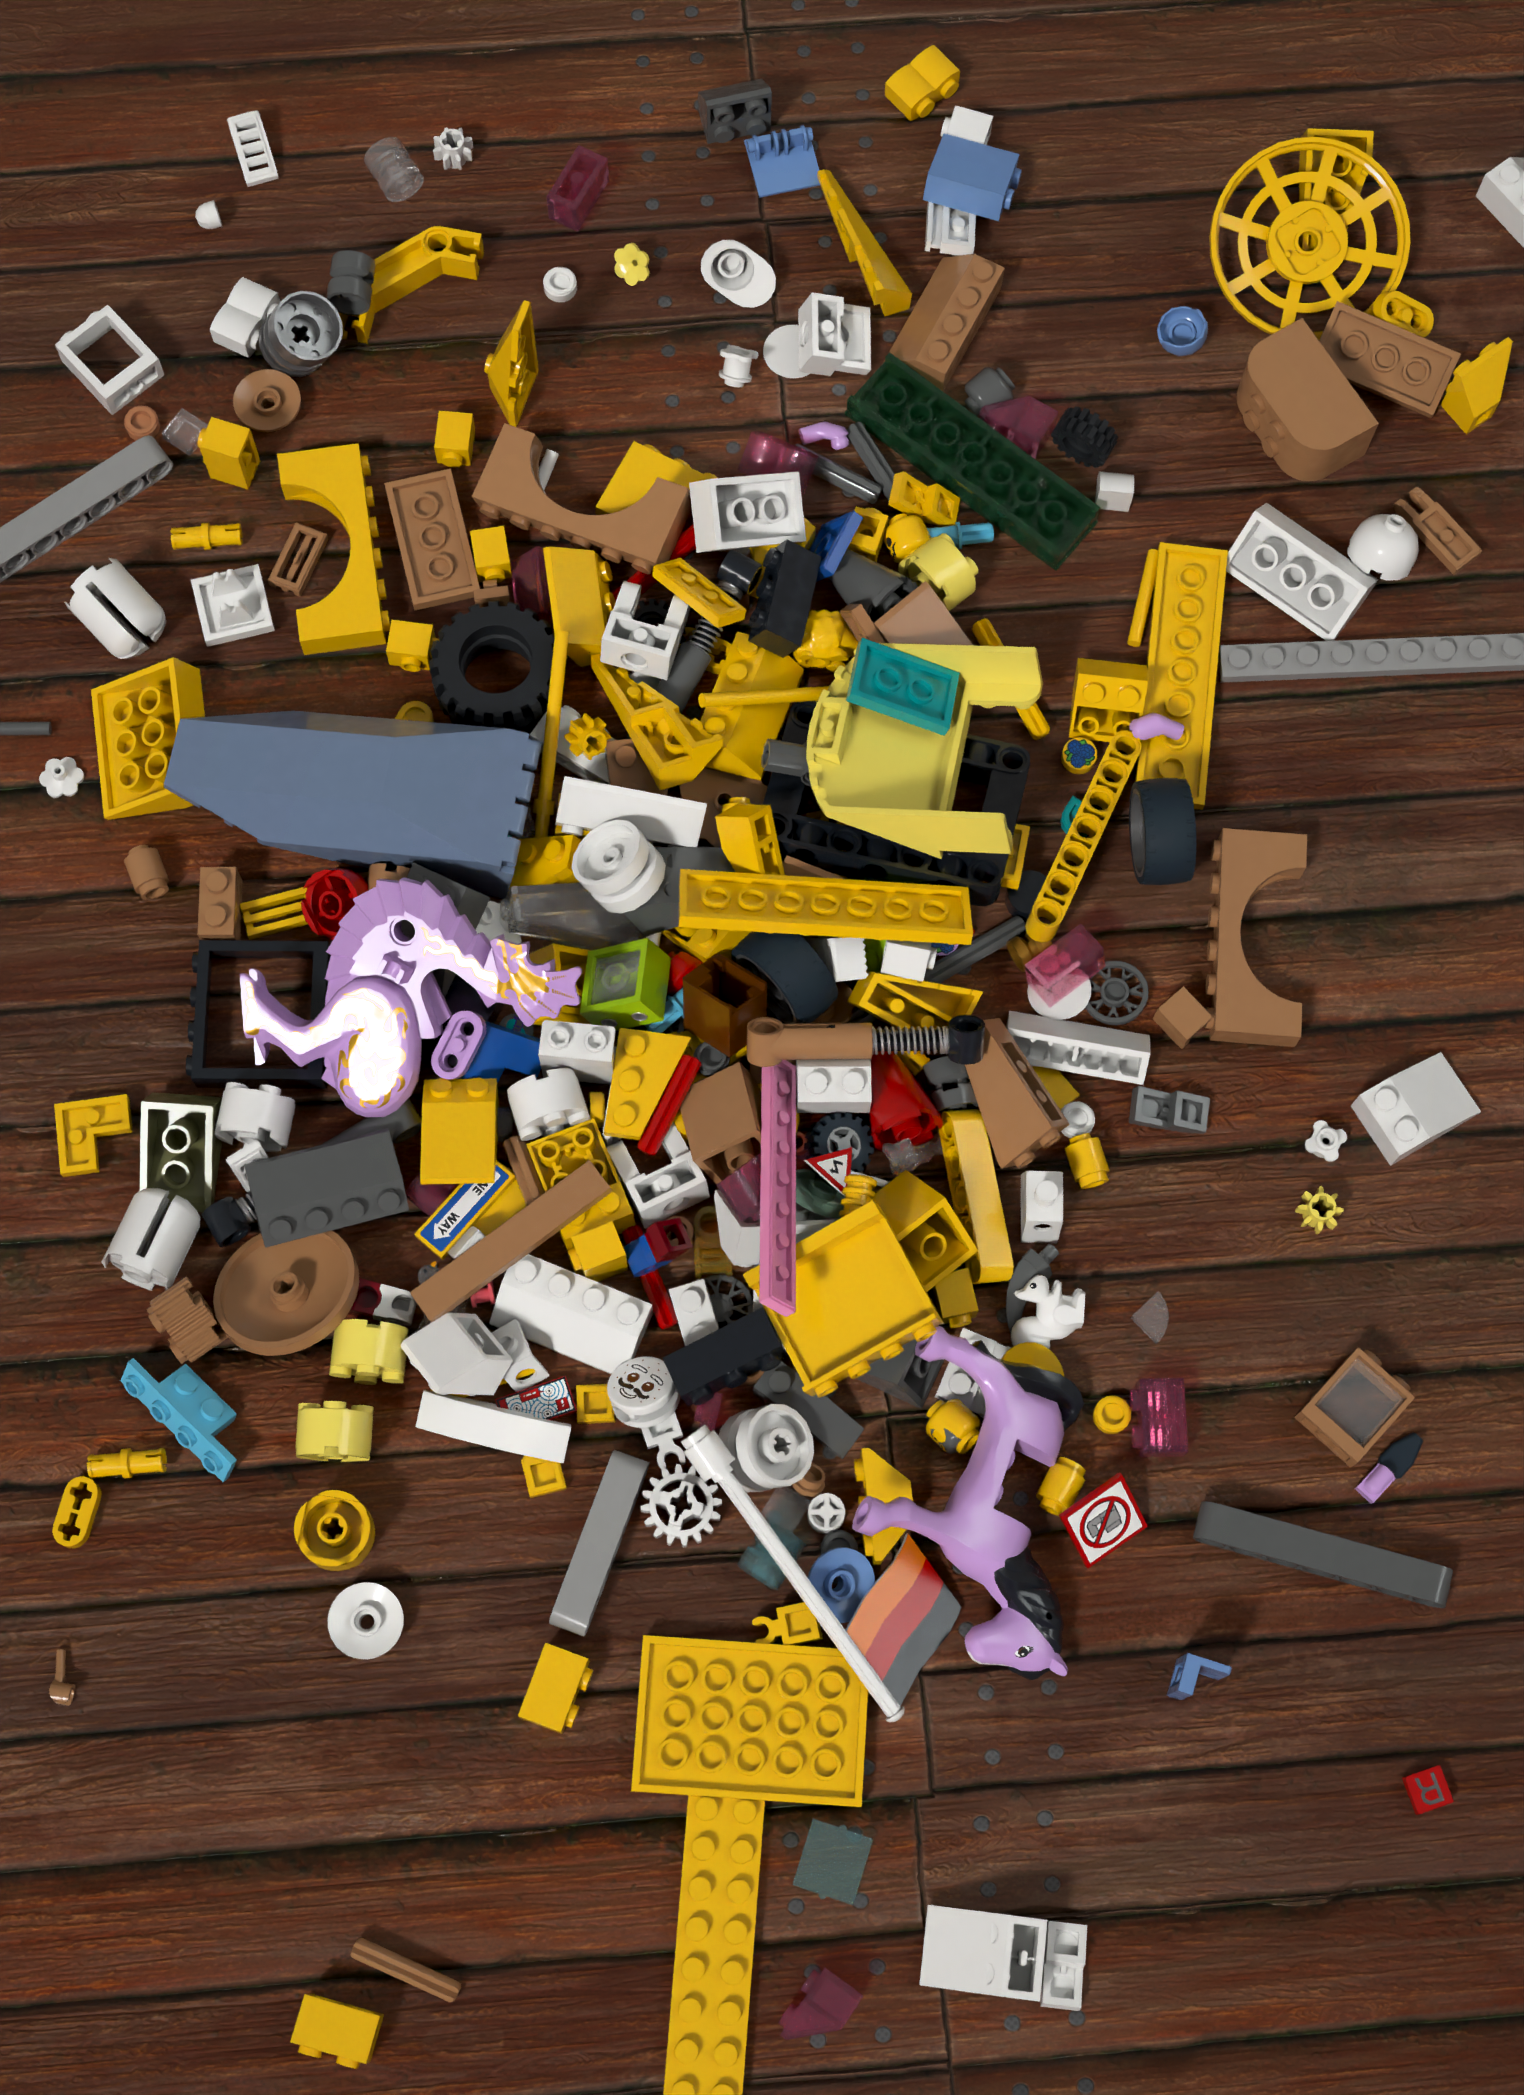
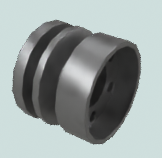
[259,291,343,377]

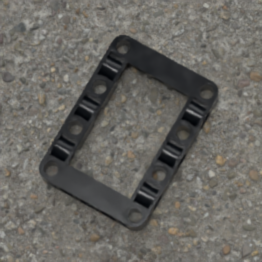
[762,701,1030,906]

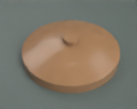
[213,1231,359,1356]

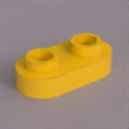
[1373,291,1434,338]

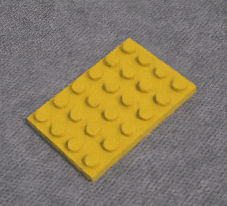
[631,1635,868,1807]

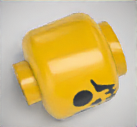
[883,513,931,563]

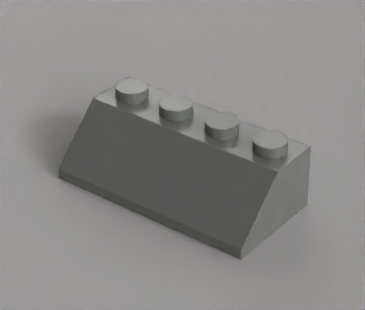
[244,1128,409,1248]

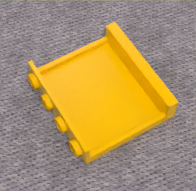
[743,1200,943,1398]

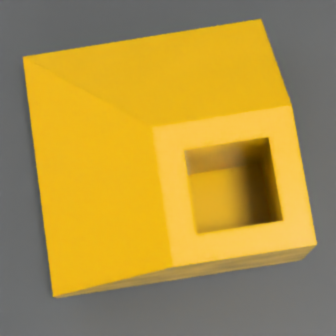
[1441,337,1513,435]

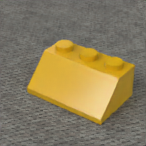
[543,546,616,667]

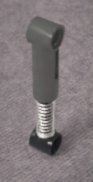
[626,549,764,739]
[202,1098,422,1247]

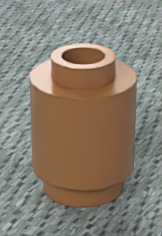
[124,845,169,900]

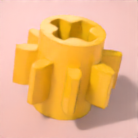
[564,713,611,760]

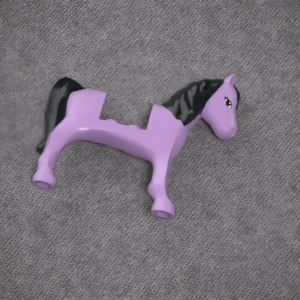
[852,1326,1084,1680]

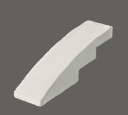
[415,1390,571,1463]

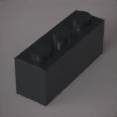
[748,539,822,658]
[662,1307,788,1406]

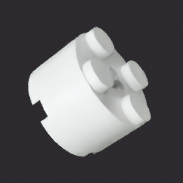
[507,1068,590,1141]
[214,1082,295,1152]

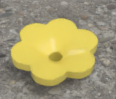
[614,243,650,286]

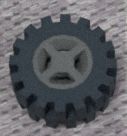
[804,1112,874,1173]

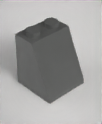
[855,1339,944,1409]

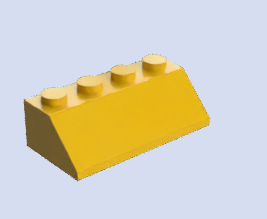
[700,632,804,781]

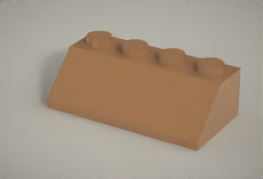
[883,254,1005,394]

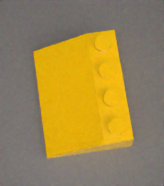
[91,657,205,820]

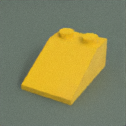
[420,1078,499,1184]

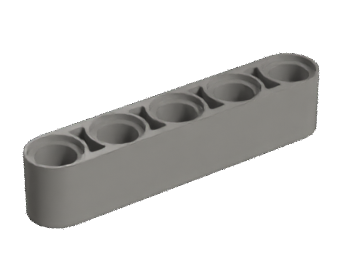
[549,1450,650,1637]

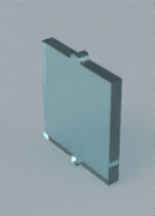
[792,1819,873,1905]

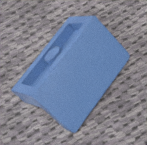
[1167,1653,1232,1700]

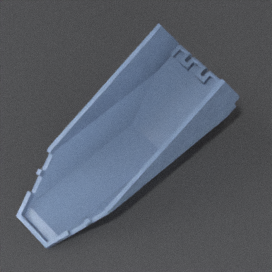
[164,711,542,900]

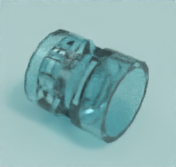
[737,1519,806,1591]

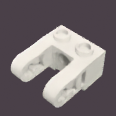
[600,581,691,680]
[606,1122,710,1228]

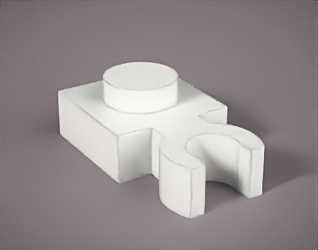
[641,1411,686,1469]

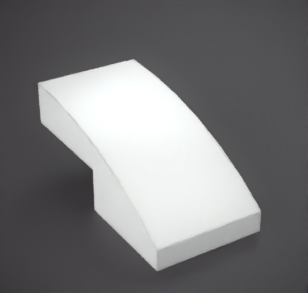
[1040,1921,1087,2011]

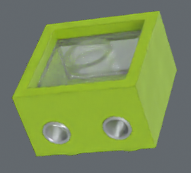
[579,938,671,1031]

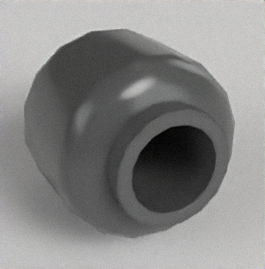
[964,367,1015,418]

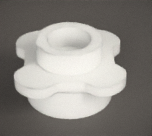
[1305,1120,1347,1162]

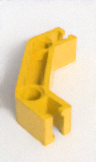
[338,226,484,344]

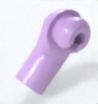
[799,421,849,450]

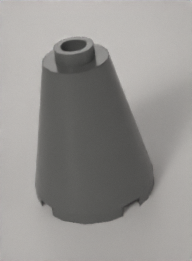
[828,549,918,623]

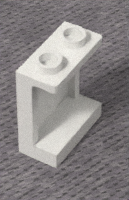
[538,1020,617,1085]

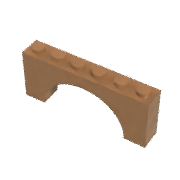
[472,423,692,574]
[1204,828,1307,1047]

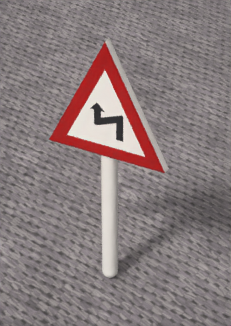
[804,1147,890,1197]

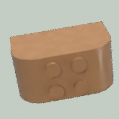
[1236,318,1379,481]

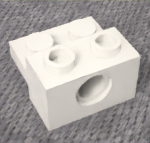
[798,292,871,376]

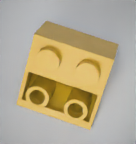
[1069,658,1148,742]

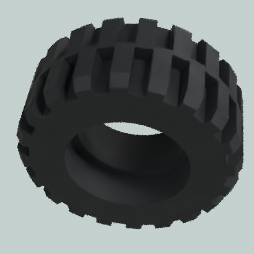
[429,601,565,734]

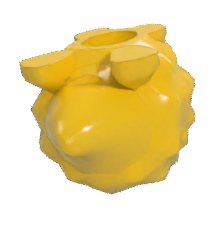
[793,609,859,672]

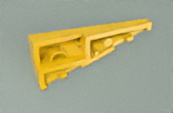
[817,169,912,317]
[591,653,723,790]

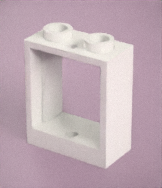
[55,305,164,415]

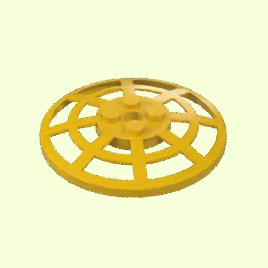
[1209,137,1411,340]

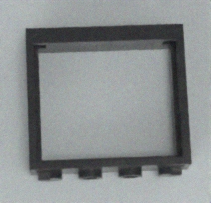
[186,940,331,1089]

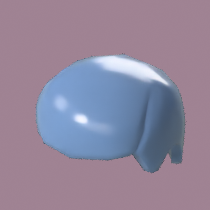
[1157,306,1208,357]

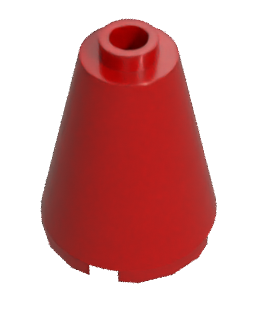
[869,1051,943,1152]

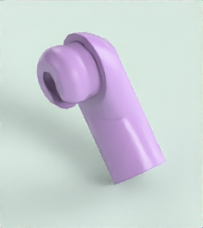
[1129,713,1184,740]

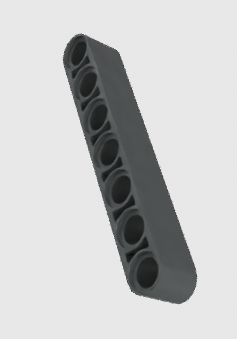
[1193,1501,1453,1608]

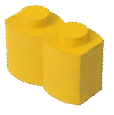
[885,45,960,122]

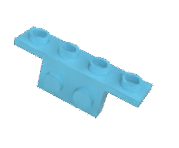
[120,1358,237,1482]

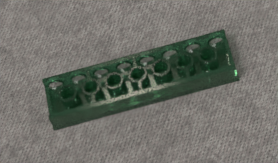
[845,352,1101,571]

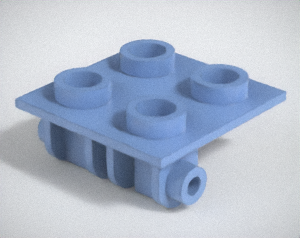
[744,125,820,198]

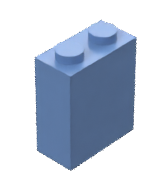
[923,133,1022,221]

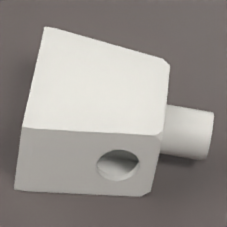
[1021,1171,1063,1243]

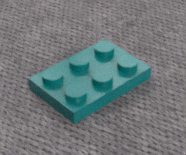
[846,638,960,736]

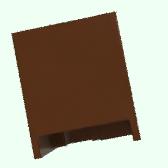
[683,953,767,1057]

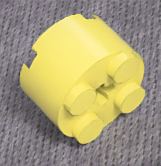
[898,533,978,611]
[329,1319,409,1385]
[295,1401,374,1462]

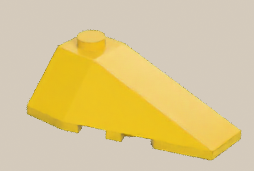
[1299,128,1374,251]
[484,300,539,427]

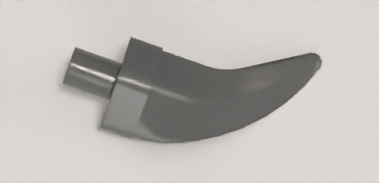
[1006,1244,1059,1334]

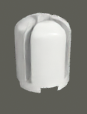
[65,558,166,659]
[101,1188,200,1291]

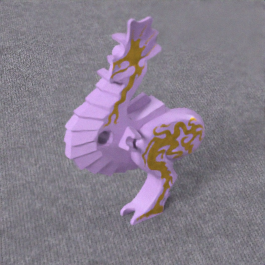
[240,877,582,1117]

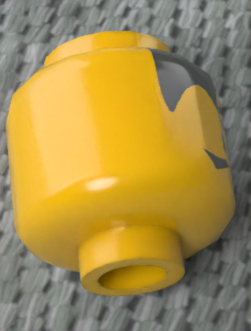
[926,1398,981,1454]

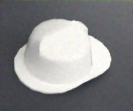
[701,240,776,308]

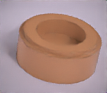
[124,406,160,441]

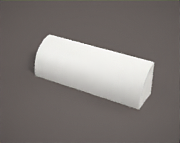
[1006,1011,1151,1085]

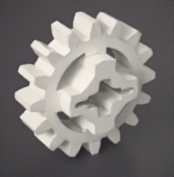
[641,1464,722,1548]

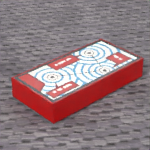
[495,1376,577,1421]

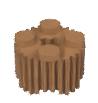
[146,1276,228,1364]

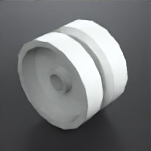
[572,819,666,914]
[719,1404,814,1492]

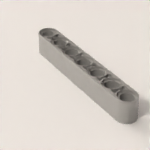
[0,435,173,582]

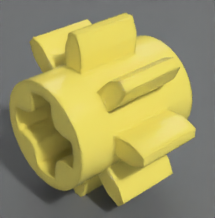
[1295,1186,1344,1234]

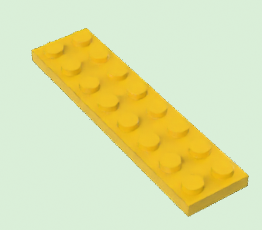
[1135,542,1228,810]
[678,869,973,945]
[663,1795,765,2095]

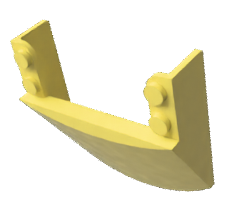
[806,643,1043,859]

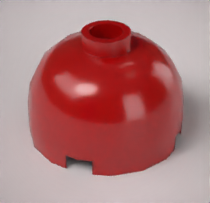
[301,868,369,940]

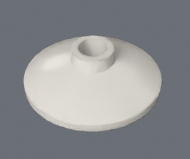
[328,1582,404,1660]

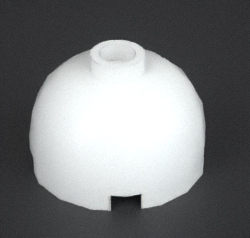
[1347,514,1419,580]

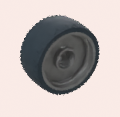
[1129,778,1197,885]
[731,932,838,1024]

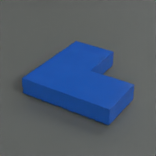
[458,1021,541,1084]

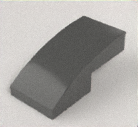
[1129,1086,1210,1134]

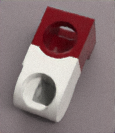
[347,1278,417,1326]

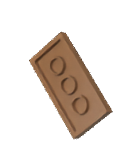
[1319,301,1461,418]
[384,468,480,611]

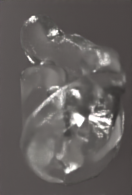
[882,1137,943,1175]

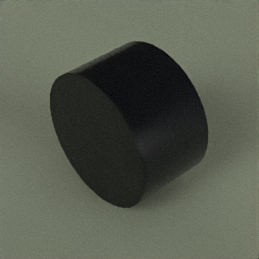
[1005,870,1054,922]

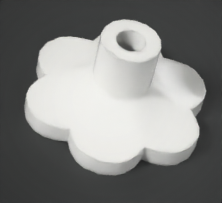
[39,757,84,798]

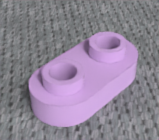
[431,1011,487,1079]

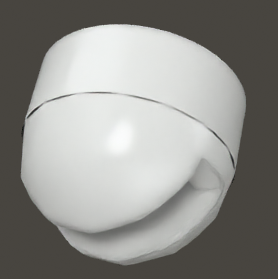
[195,200,222,229]

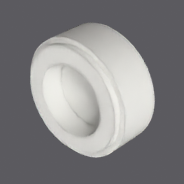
[543,267,577,302]
[1061,1102,1095,1139]

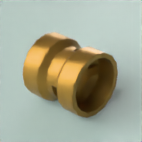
[1006,934,1055,972]

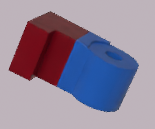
[623,1217,693,1277]

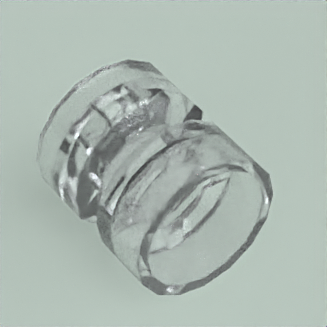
[364,137,424,202]

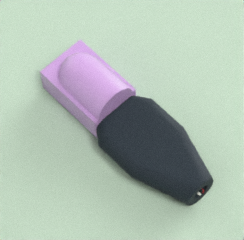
[1355,1432,1423,1504]

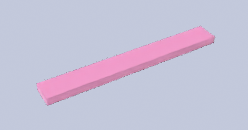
[759,1060,796,1317]

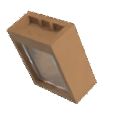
[1294,1347,1415,1468]

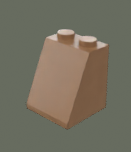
[874,581,973,645]
[680,1062,761,1189]

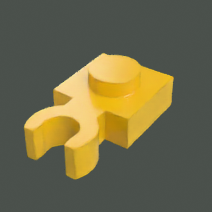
[752,1602,823,1645]

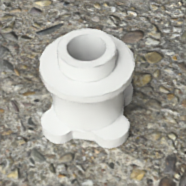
[719,345,758,387]

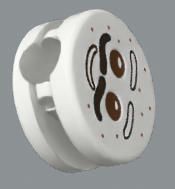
[607,1356,680,1428]

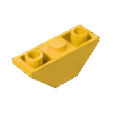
[854,1448,913,1565]

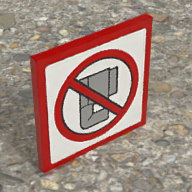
[1059,1472,1148,1569]

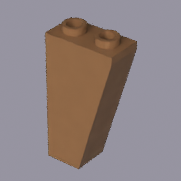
[965,1018,1069,1169]

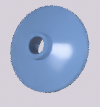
[807,1547,875,1623]

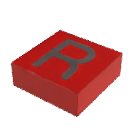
[1402,1765,1454,1815]

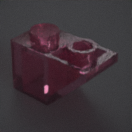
[977,396,1058,459]
[778,1967,863,2040]

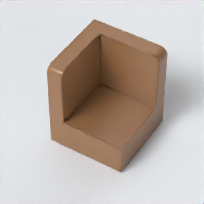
[1153,986,1212,1049]

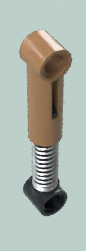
[747,1015,985,1067]

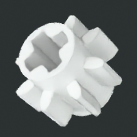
[433,127,473,170]

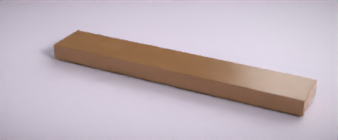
[410,1160,613,1323]

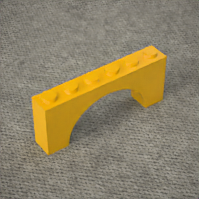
[595,441,816,599]
[277,443,391,655]

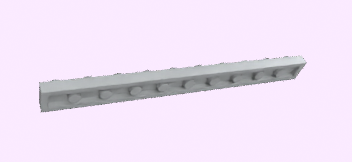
[1218,633,1524,683]

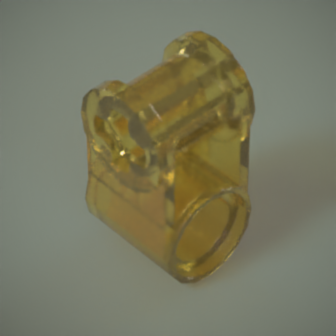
[693,1206,732,1279]

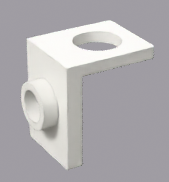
[492,1319,549,1392]

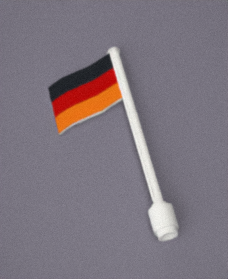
[681,1424,961,1722]

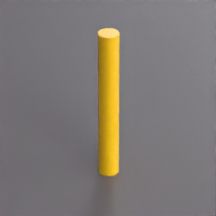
[1127,549,1158,647]

